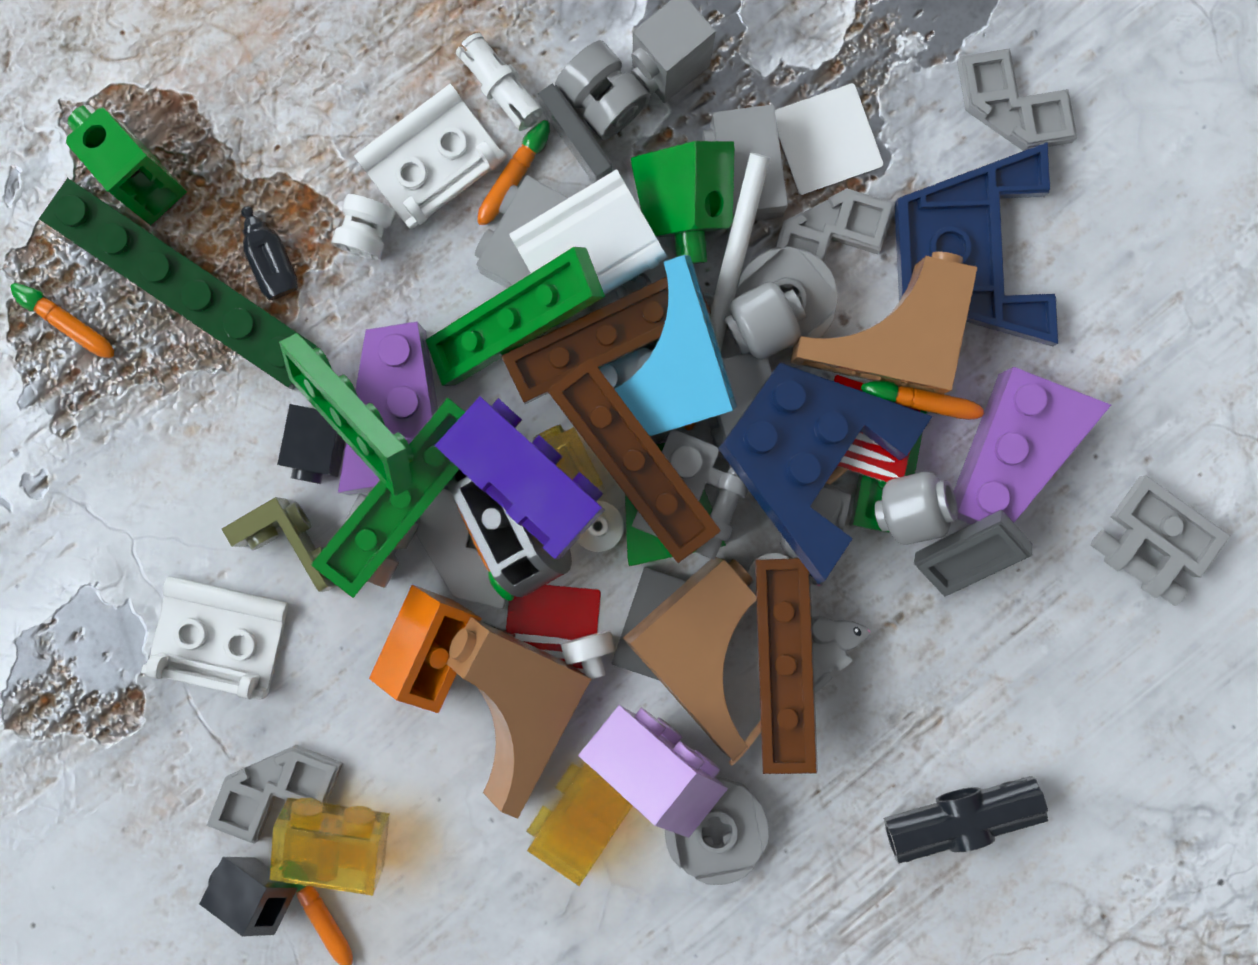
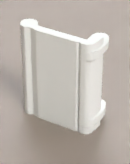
[354,84,507,231]
[509,169,668,316]
[141,576,289,700]

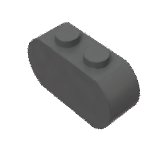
[447,469,572,597]

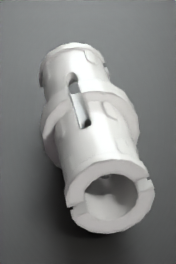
[456,33,544,131]

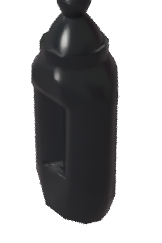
[241,206,298,301]

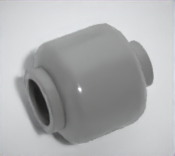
[724,282,806,360]
[875,472,958,545]

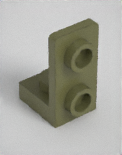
[222,497,337,592]

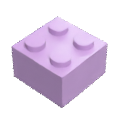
[578,705,728,838]

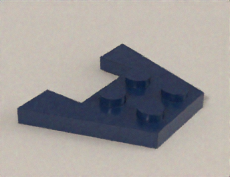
[894,142,1058,347]
[718,363,933,584]

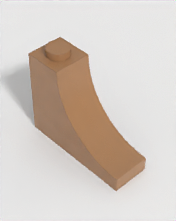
[790,252,977,394]
[623,557,757,761]
[446,617,591,819]

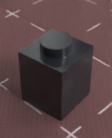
[277,404,345,484]
[199,857,298,937]

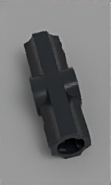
[883,776,1048,864]

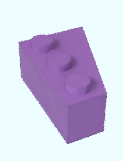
[338,321,438,495]
[953,367,1111,524]

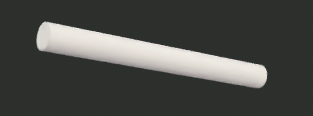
[709,153,771,352]

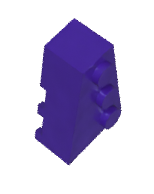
[435,396,605,559]

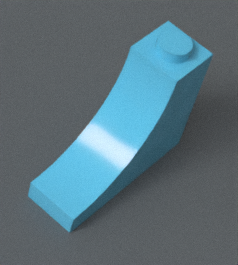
[615,255,737,436]

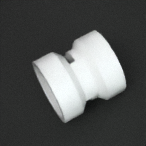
[331,194,395,260]

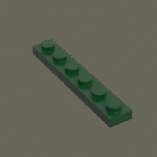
[39,177,321,390]

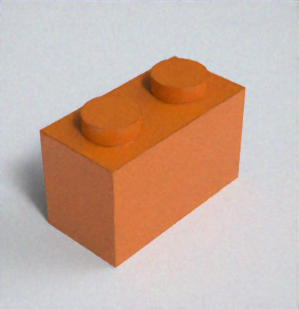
[369,585,482,714]

